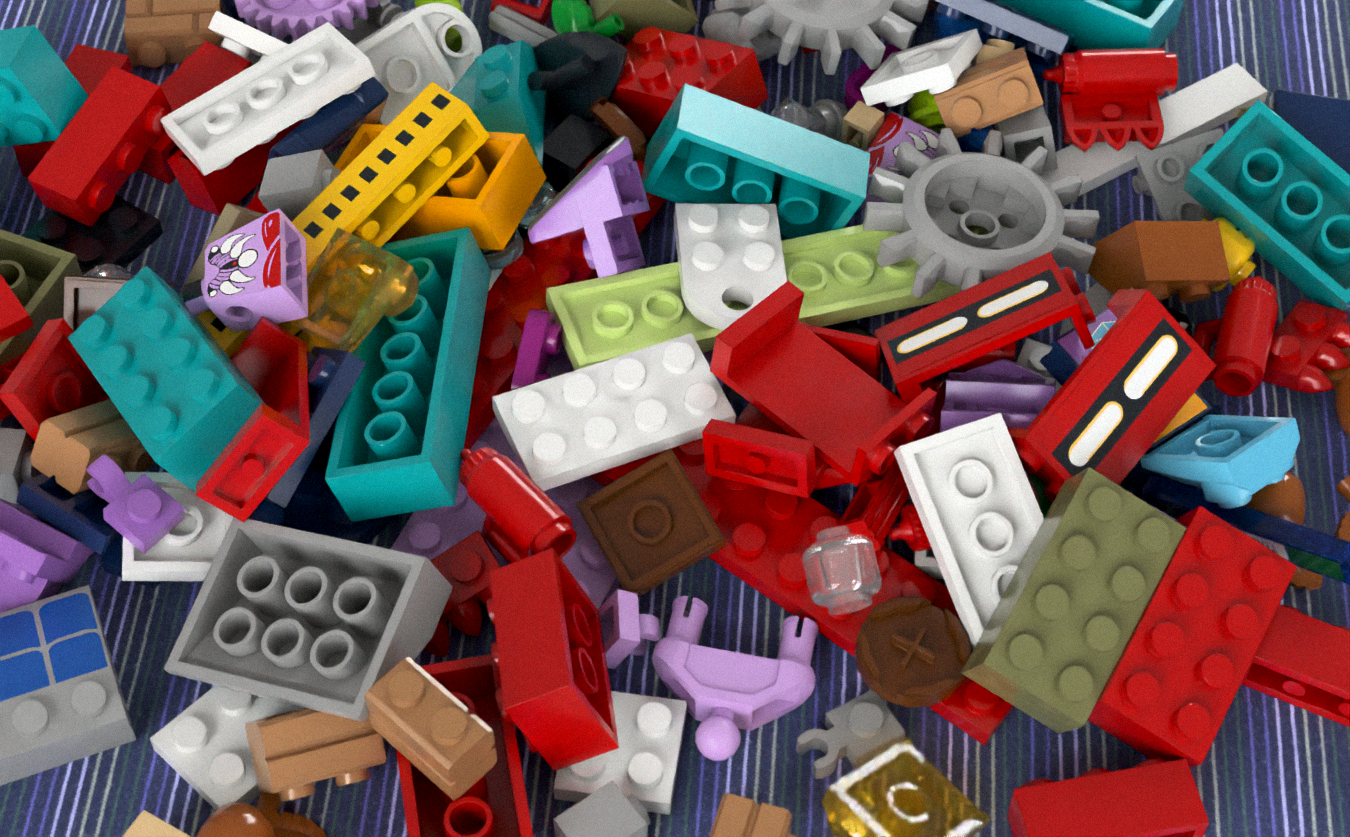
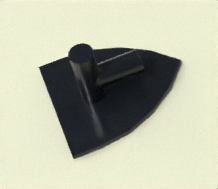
[528,32,628,126]

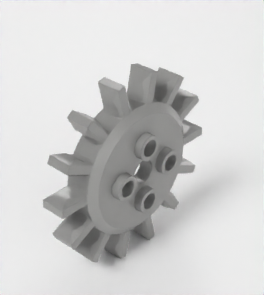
[714,0,929,75]
[863,128,1100,299]

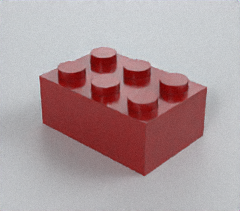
[609,26,769,138]
[486,548,619,771]

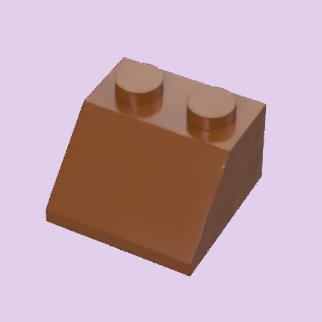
[1088,221,1230,303]

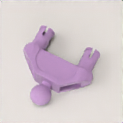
[652,596,819,761]

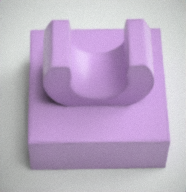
[598,589,660,669]

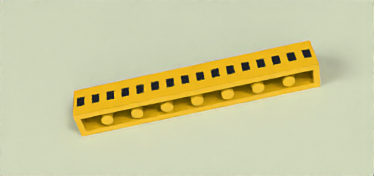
[198,82,490,357]

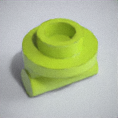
[907,89,946,133]

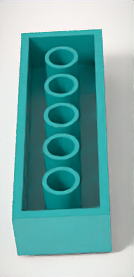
[325,227,491,522]

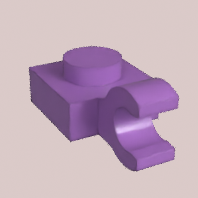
[87,454,185,554]

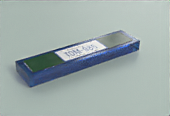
[1141,475,1350,585]

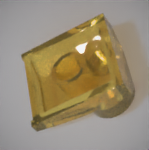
[288,227,419,354]
[822,738,991,837]

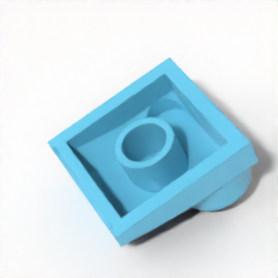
[1140,415,1300,508]

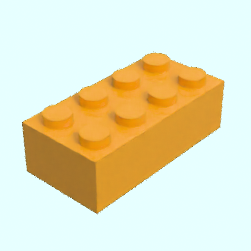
[334,124,547,251]

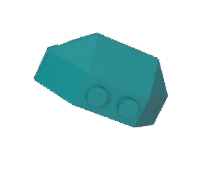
[450,40,545,167]

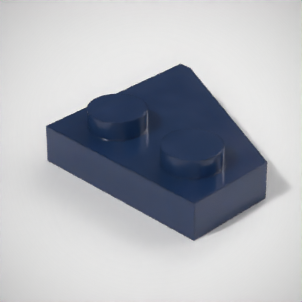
[16,473,114,555]

